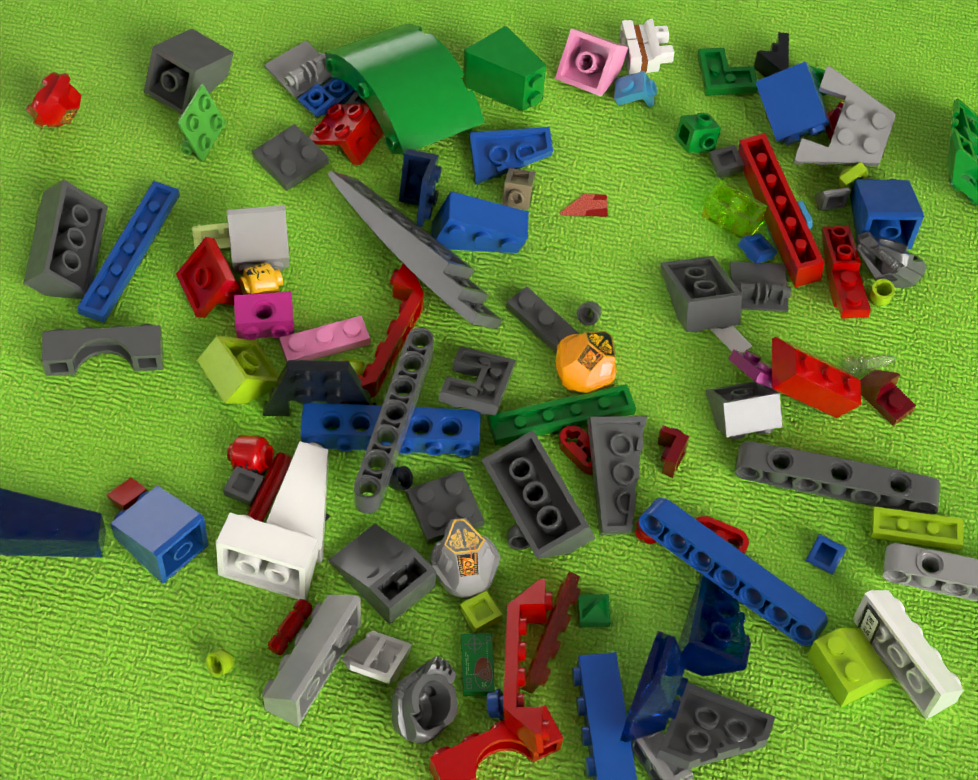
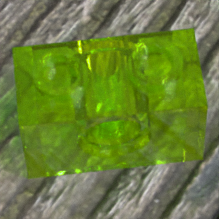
[702,179,767,239]

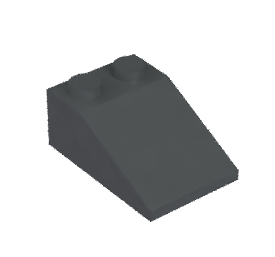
[661,256,742,333]

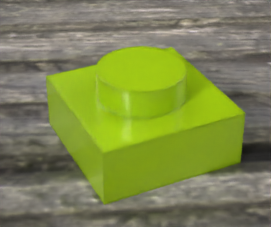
[838,162,868,192]
[459,590,502,634]

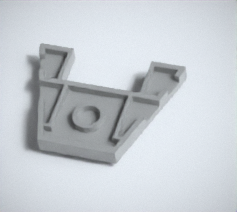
[793,66,896,166]

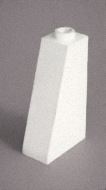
[266,441,329,563]

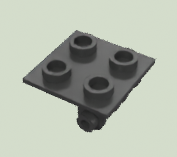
[730,262,791,312]

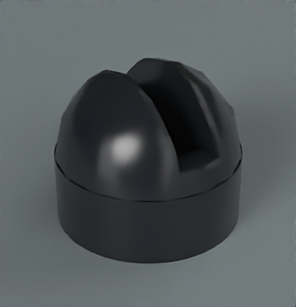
[388,466,413,491]

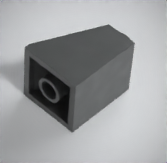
[144,29,234,114]

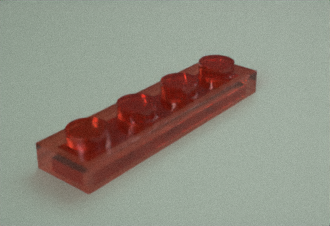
[521,571,581,694]

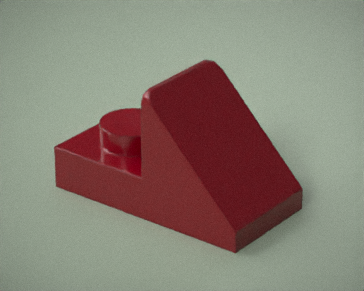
[861,369,916,426]

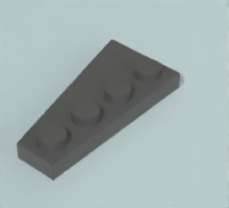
[587,416,647,535]

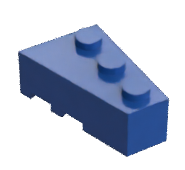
[431,192,529,253]

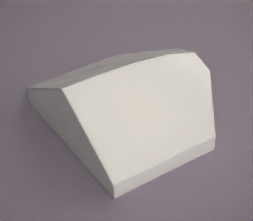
[342,631,412,684]

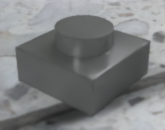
[709,145,744,178]
[223,466,264,506]

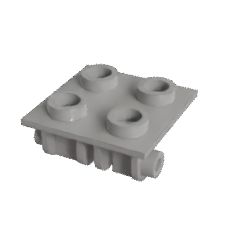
[264,41,332,99]

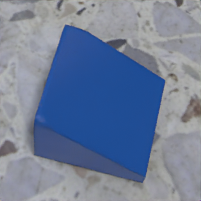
[805,534,847,575]

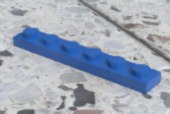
[77,181,180,323]

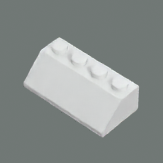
[852,590,964,720]

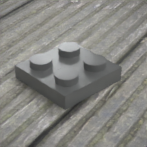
[252,124,329,191]
[406,471,484,545]

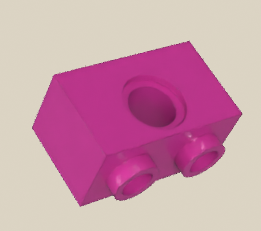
[234,292,294,340]

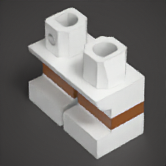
[619,19,674,75]

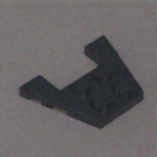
[263,360,377,417]

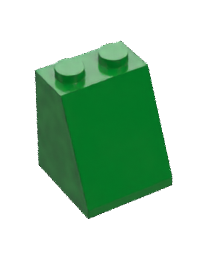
[463,26,546,111]

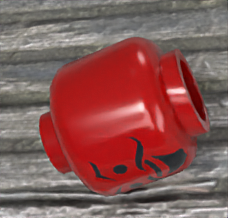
[227,435,274,475]

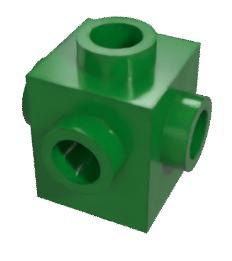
[675,113,721,153]

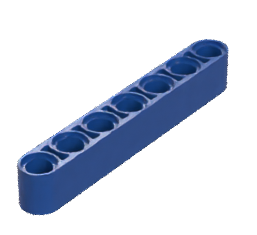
[639,498,828,646]

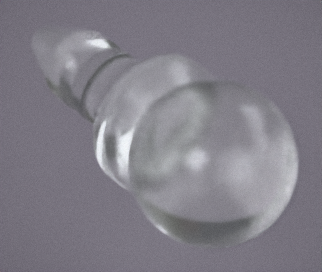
[840,355,895,377]

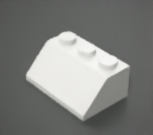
[216,512,318,600]

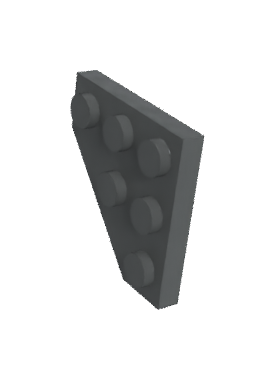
[657,682,775,770]

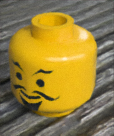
[239,262,283,295]

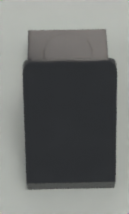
[754,32,789,78]

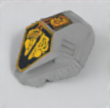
[430,518,501,599]

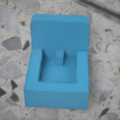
[614,71,657,107]

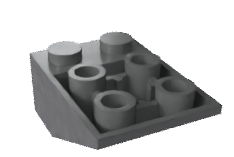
[328,524,436,624]

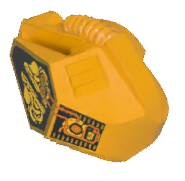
[556,331,616,393]

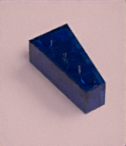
[0,488,106,558]

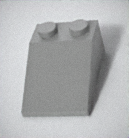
[227,205,290,274]

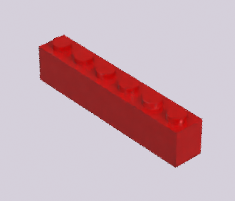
[738,133,824,288]

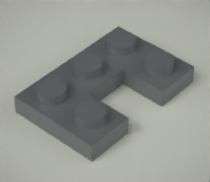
[439,346,516,416]

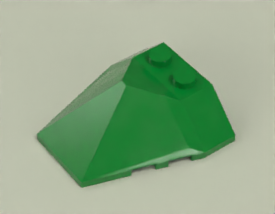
[947,98,978,205]

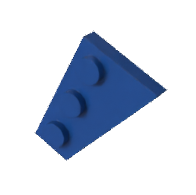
[469,127,553,185]

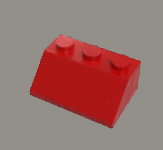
[772,337,861,418]

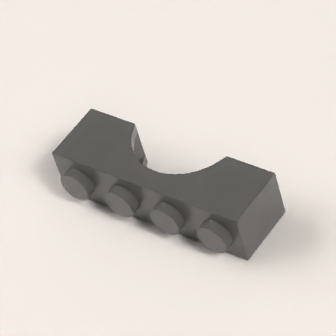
[42,324,163,376]

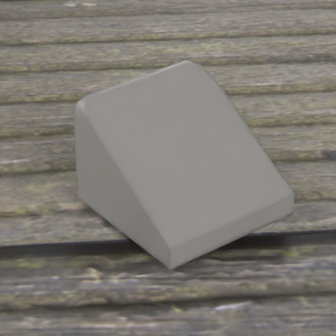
[814,188,850,211]

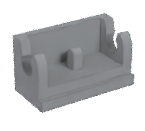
[630,720,694,780]

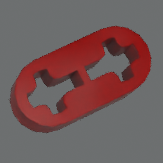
[559,425,593,475]

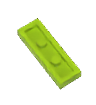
[871,506,963,551]

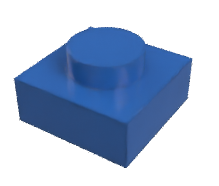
[738,233,778,264]

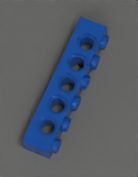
[301,402,481,457]

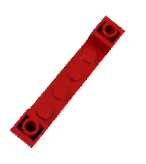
[339,263,424,404]
[503,579,553,753]

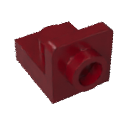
[658,426,690,478]

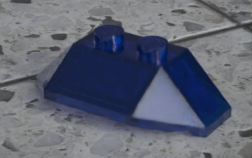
[620,631,688,742]

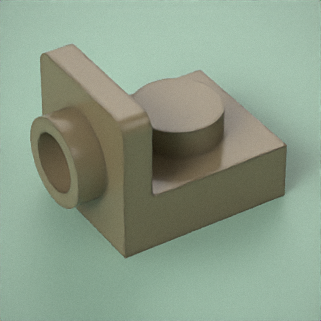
[502,168,536,210]

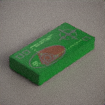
[460,633,495,696]

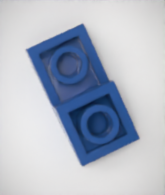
[298,78,356,117]

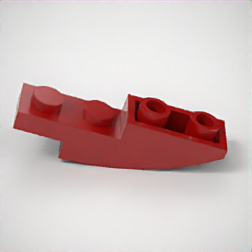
[822,226,871,319]

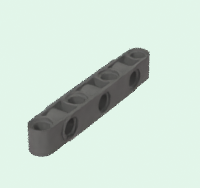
[735,442,941,514]

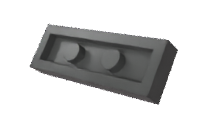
[506,286,580,354]

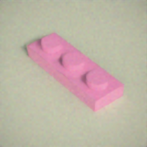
[279,316,370,363]

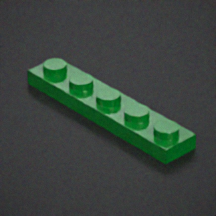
[487,384,636,446]

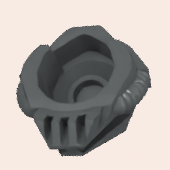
[856,231,926,288]
[392,656,457,744]

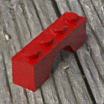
[429,705,563,780]

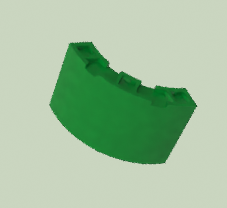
[325,24,485,155]

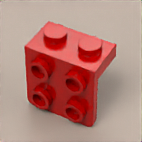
[309,104,384,165]

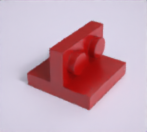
[176,237,243,318]

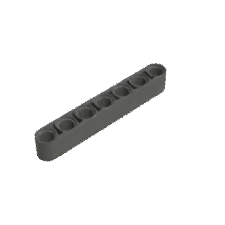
[354,327,434,514]

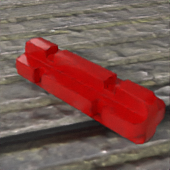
[268,599,312,655]

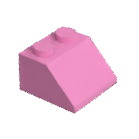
[555,28,629,96]

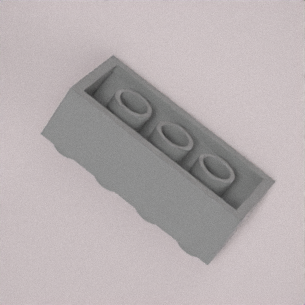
[262,595,361,727]

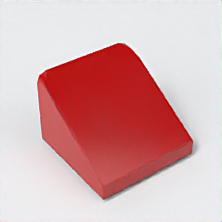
[107,478,148,512]

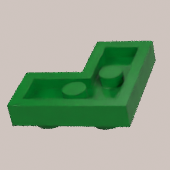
[697,48,758,96]

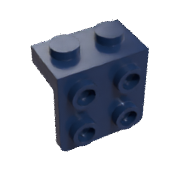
[399,149,442,227]

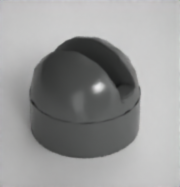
[577,301,601,326]
[508,524,530,550]

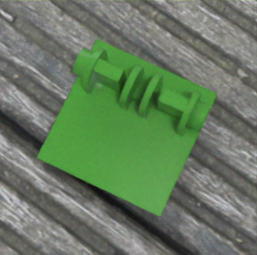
[177,84,226,162]

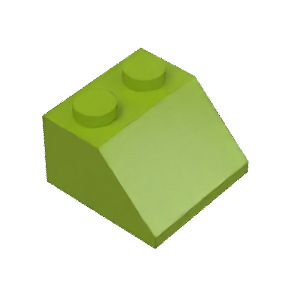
[197,336,279,404]
[807,628,894,707]

